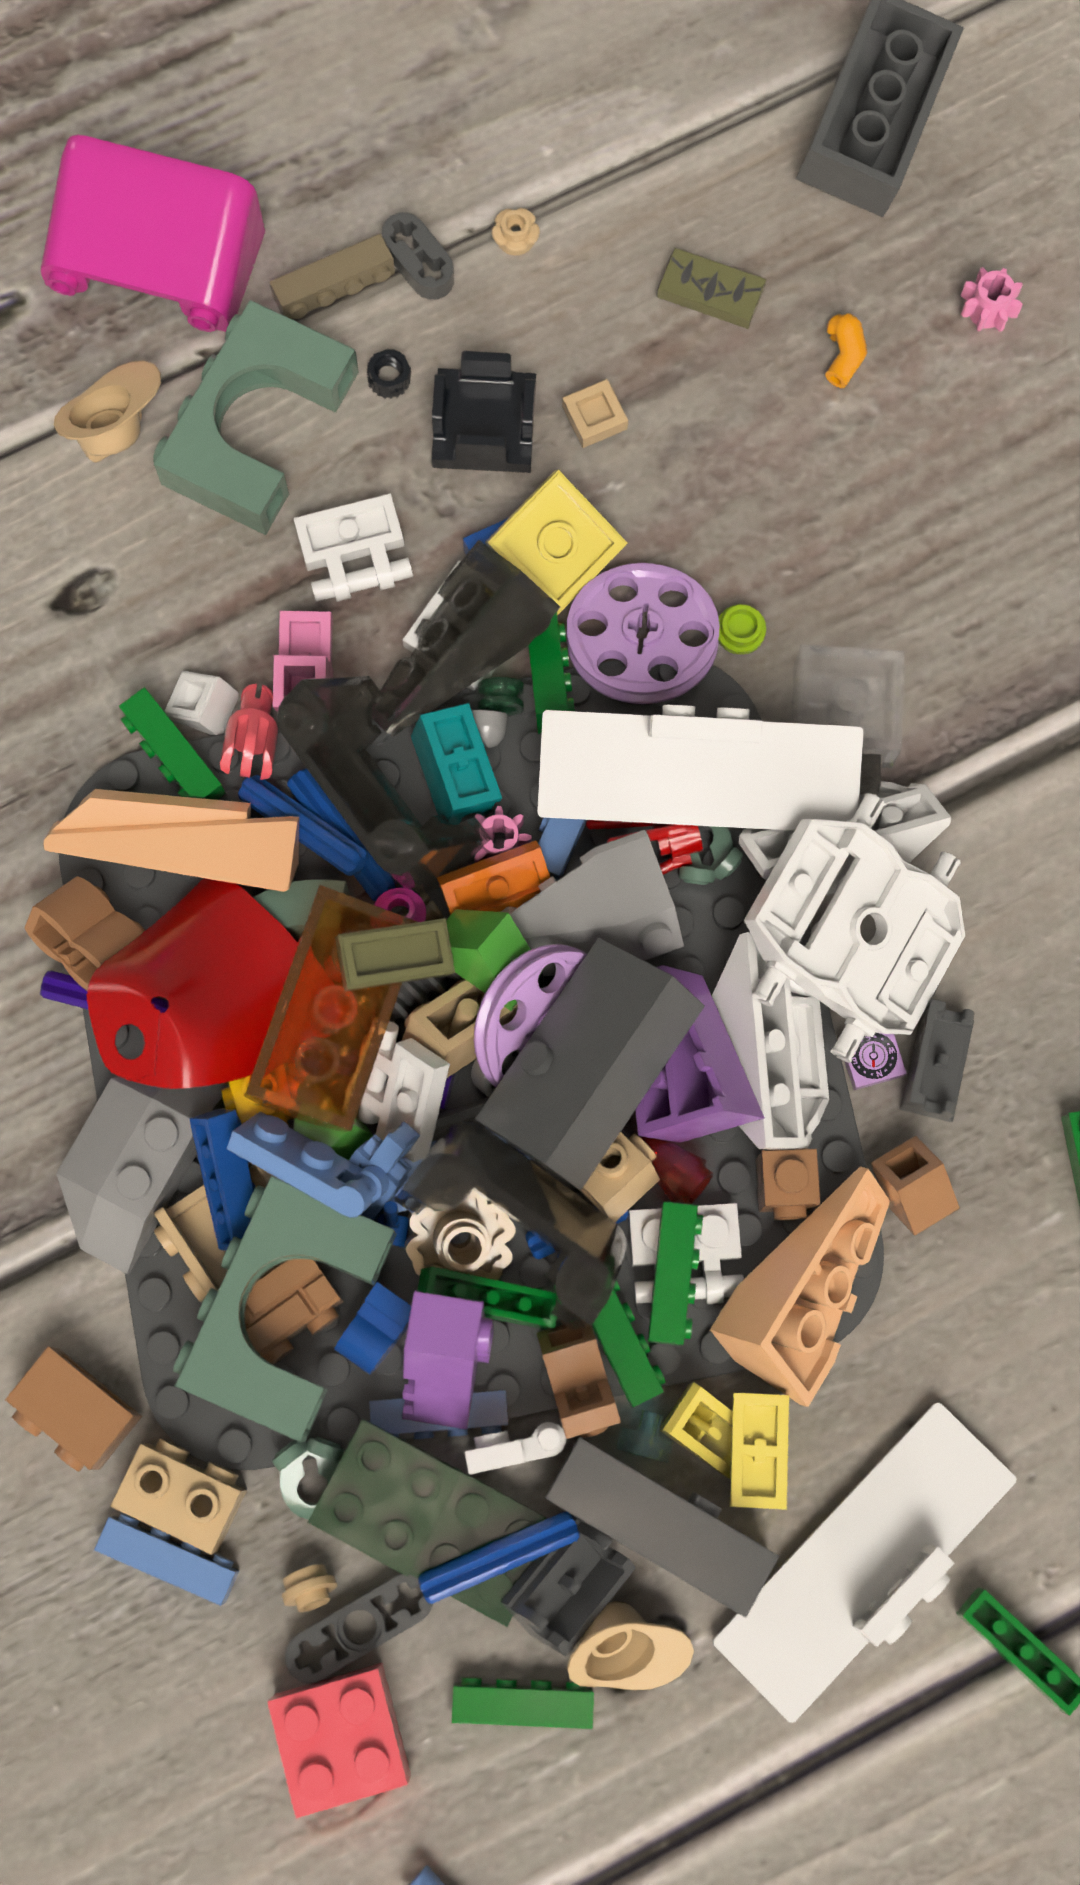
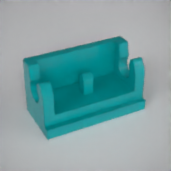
[411,703,502,830]

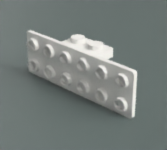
[537,705,863,831]
[712,1403,1017,1723]

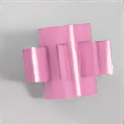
[961,268,1023,332]
[466,806,532,863]

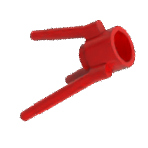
[586,820,703,875]

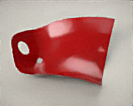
[86,878,357,1089]

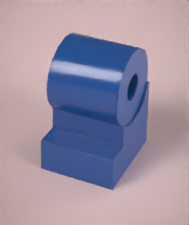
[334,1282,412,1375]

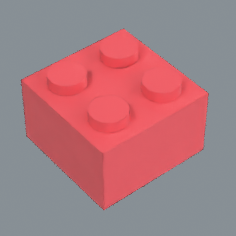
[267,1662,411,1818]

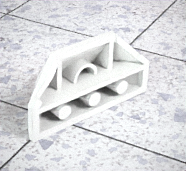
[739,780,951,896]
[712,932,829,1150]

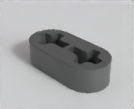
[382,212,454,300]

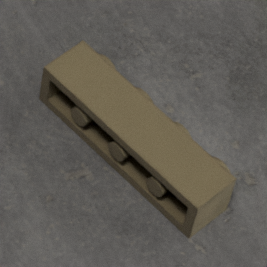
[269,233,395,319]

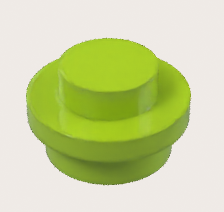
[718,604,766,655]

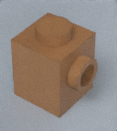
[871,1136,960,1236]
[756,1149,820,1220]

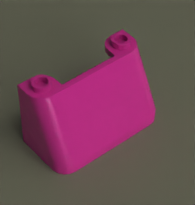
[41,135,265,332]

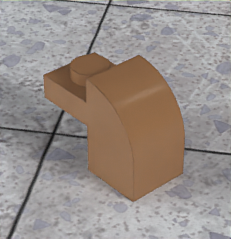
[536,1317,621,1439]

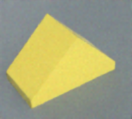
[659,1382,732,1479]

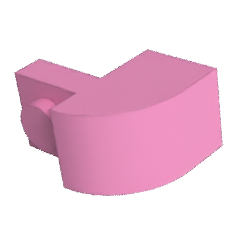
[273,611,333,713]

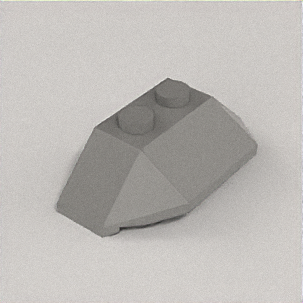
[56,1076,230,1275]

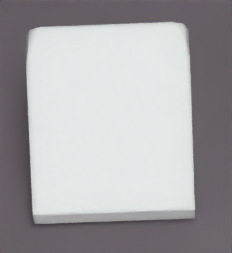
[164,670,239,736]

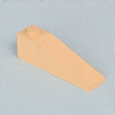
[710,1167,890,1407]

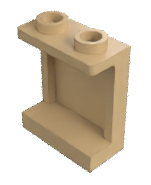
[153,1162,284,1302]

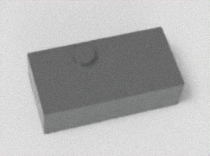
[796,0,964,217]
[475,938,705,1190]
[545,1438,779,1618]

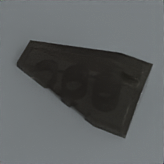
[367,540,560,737]

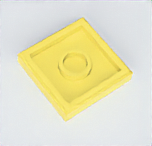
[485,470,628,615]

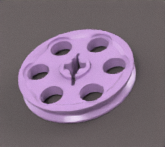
[567,563,720,704]
[474,944,587,1088]

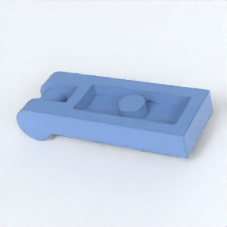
[227,1111,390,1218]

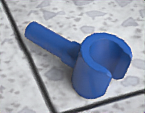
[376,1201,409,1248]

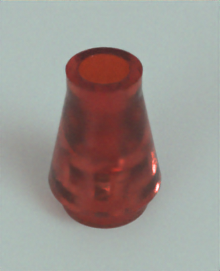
[641,1137,714,1204]

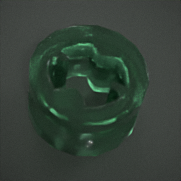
[478,677,524,716]

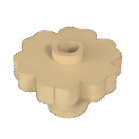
[405,1181,516,1280]

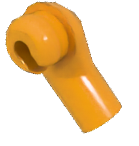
[825,313,867,388]

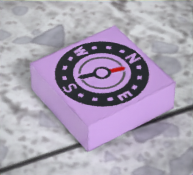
[845,1033,907,1090]

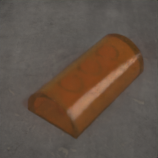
[244,885,418,1132]

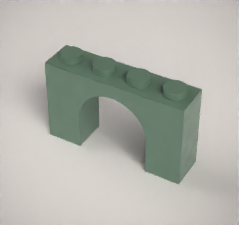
[153,300,359,535]
[173,1176,397,1442]

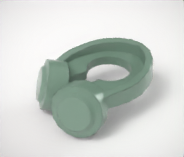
[678,826,743,885]
[272,1436,345,1520]

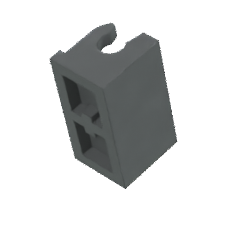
[900,999,975,1122]
[501,1515,636,1657]

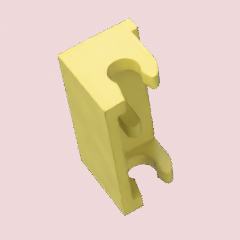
[730,1393,789,1509]

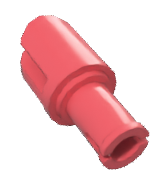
[220,684,278,780]

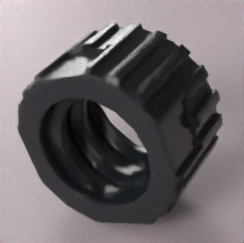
[367,349,411,399]

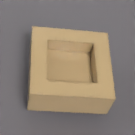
[562,379,628,448]

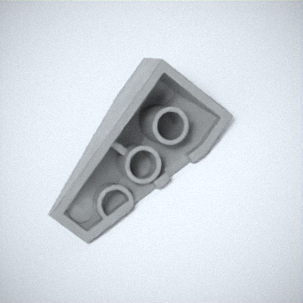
[501,830,684,977]

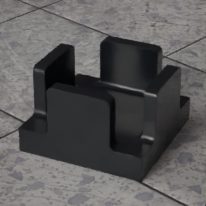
[432,351,536,473]

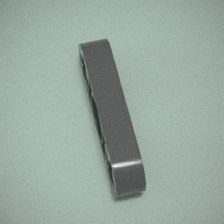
[285,1573,433,1683]

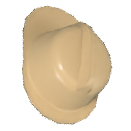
[53,361,161,462]
[567,1601,694,1690]

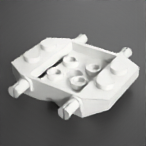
[744,793,965,1063]

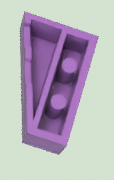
[635,965,765,1143]
[402,1291,494,1430]

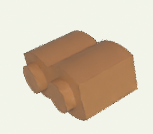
[24,876,145,991]

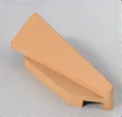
[43,789,299,891]

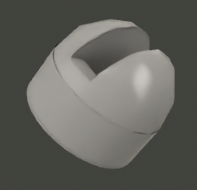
[472,710,507,748]

